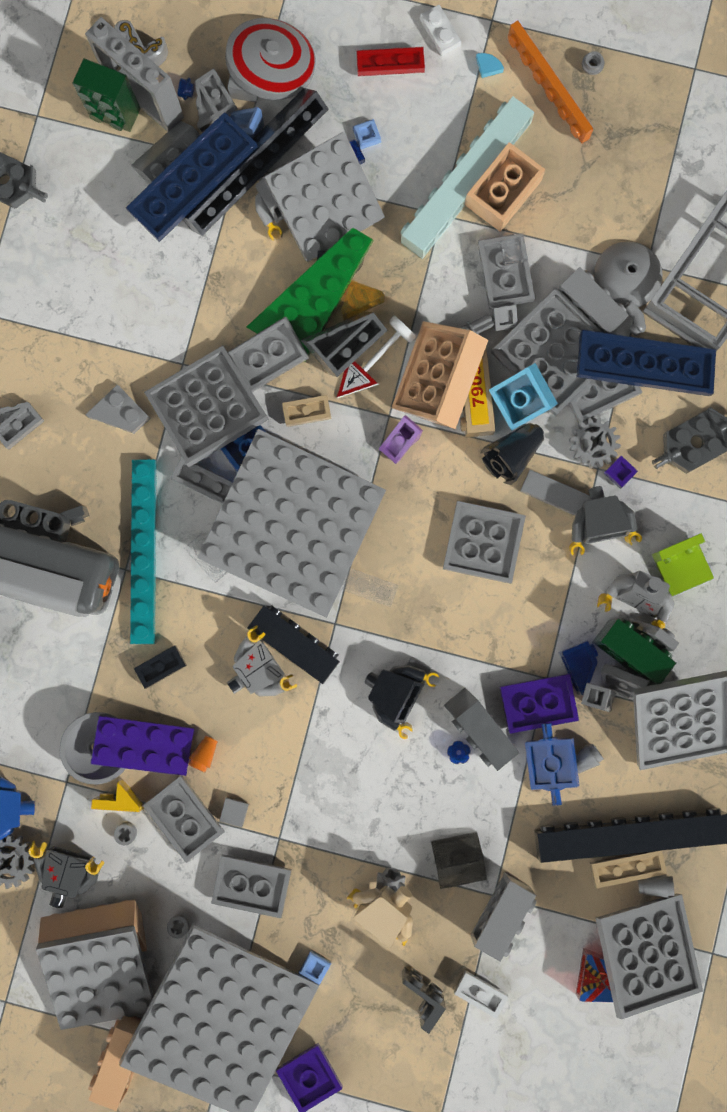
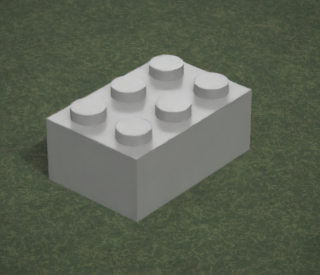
[470,872,537,962]

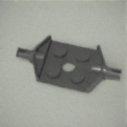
[0,152,48,209]
[652,407,727,474]

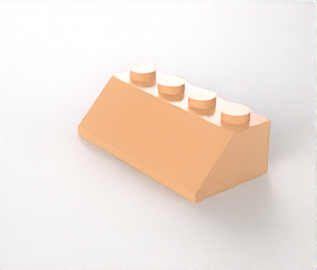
[38,899,147,952]

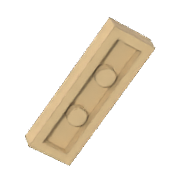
[590,851,667,888]

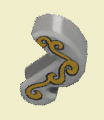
[114,20,168,66]

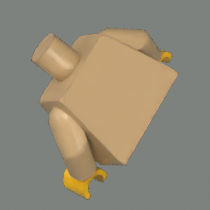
[347,886,413,948]

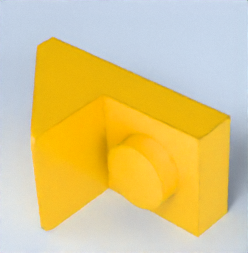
[91,779,144,812]

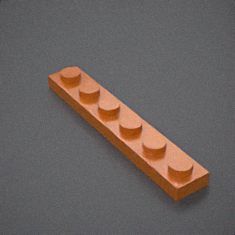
[508,20,593,143]

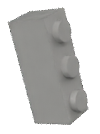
[558,267,629,334]

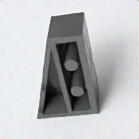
[301,312,388,377]
[444,688,519,771]

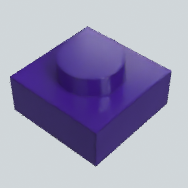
[604,456,638,489]

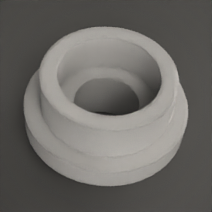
[582,51,605,75]

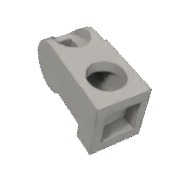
[581,683,616,712]

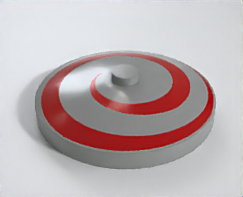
[225,18,316,100]

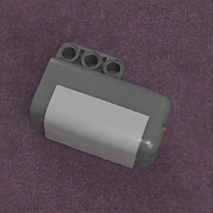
[0,500,119,617]

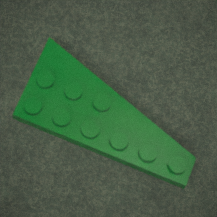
[246,228,374,362]

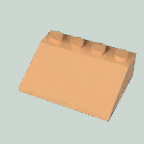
[391,321,488,429]

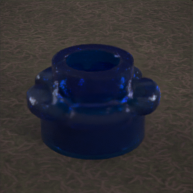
[177,77,194,100]
[447,741,471,764]

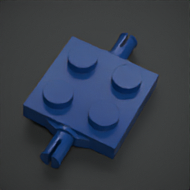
[525,723,580,806]

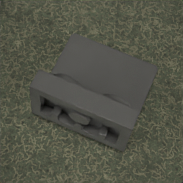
[402,967,446,1034]

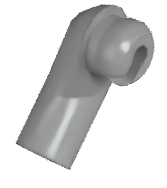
[624,300,646,336]

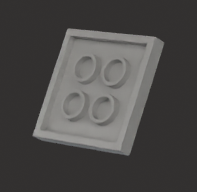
[443,501,526,584]

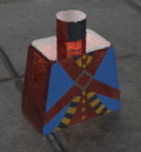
[576,948,613,1002]

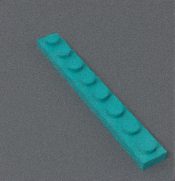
[130,459,157,644]

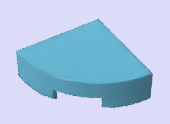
[476,53,504,78]

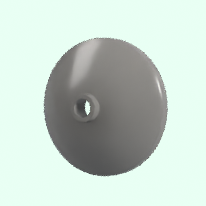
[594,241,663,307]
[60,712,126,784]

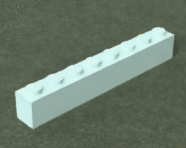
[401,96,534,259]

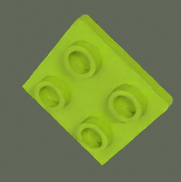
[652,533,714,596]

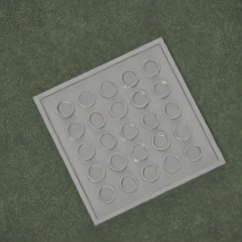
[198,429,386,618]
[119,925,319,1112]

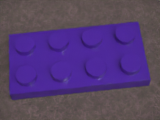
[90,715,194,776]

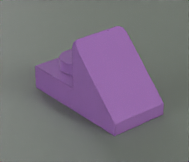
[379,415,423,464]

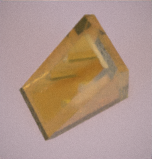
[341,281,385,321]

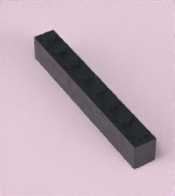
[183,88,329,236]
[534,808,727,863]

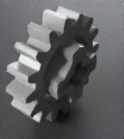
[569,417,621,468]
[0,835,35,889]

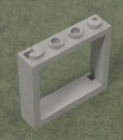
[85,17,184,132]

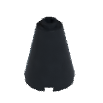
[481,423,544,485]

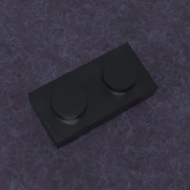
[134,645,187,689]

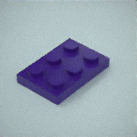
[499,674,579,734]

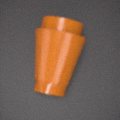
[188,736,218,773]

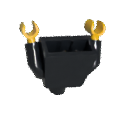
[365,665,439,739]

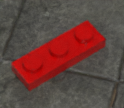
[357,47,425,76]

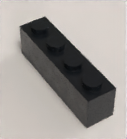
[247,605,340,684]

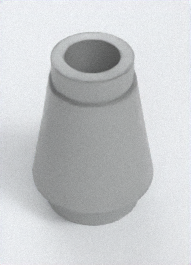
[576,744,604,773]
[638,875,674,898]

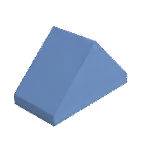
[230,107,264,139]

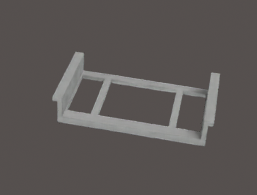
[643,190,727,351]

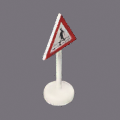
[337,315,417,398]

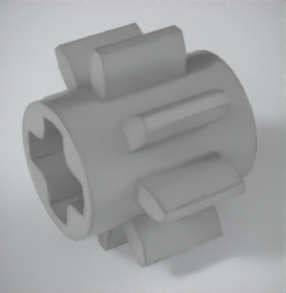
[376,868,405,892]

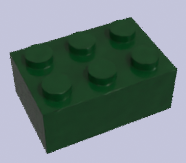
[72,58,141,132]
[592,618,677,685]

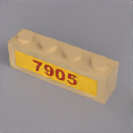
[460,348,495,438]

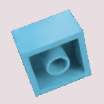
[489,363,558,431]

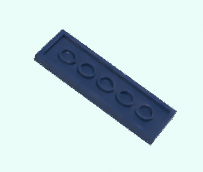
[126,112,257,242]
[576,330,716,396]

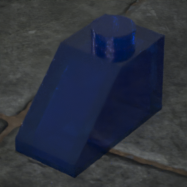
[558,641,598,696]

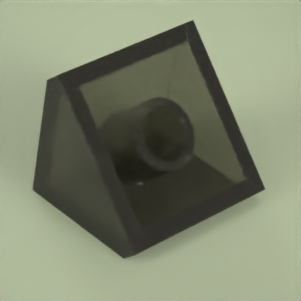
[431,832,487,889]

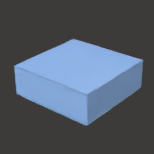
[353,119,381,150]
[299,950,331,985]

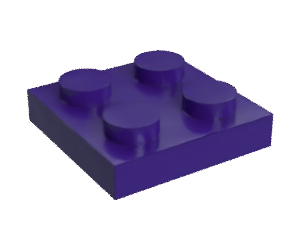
[276,1043,343,1112]

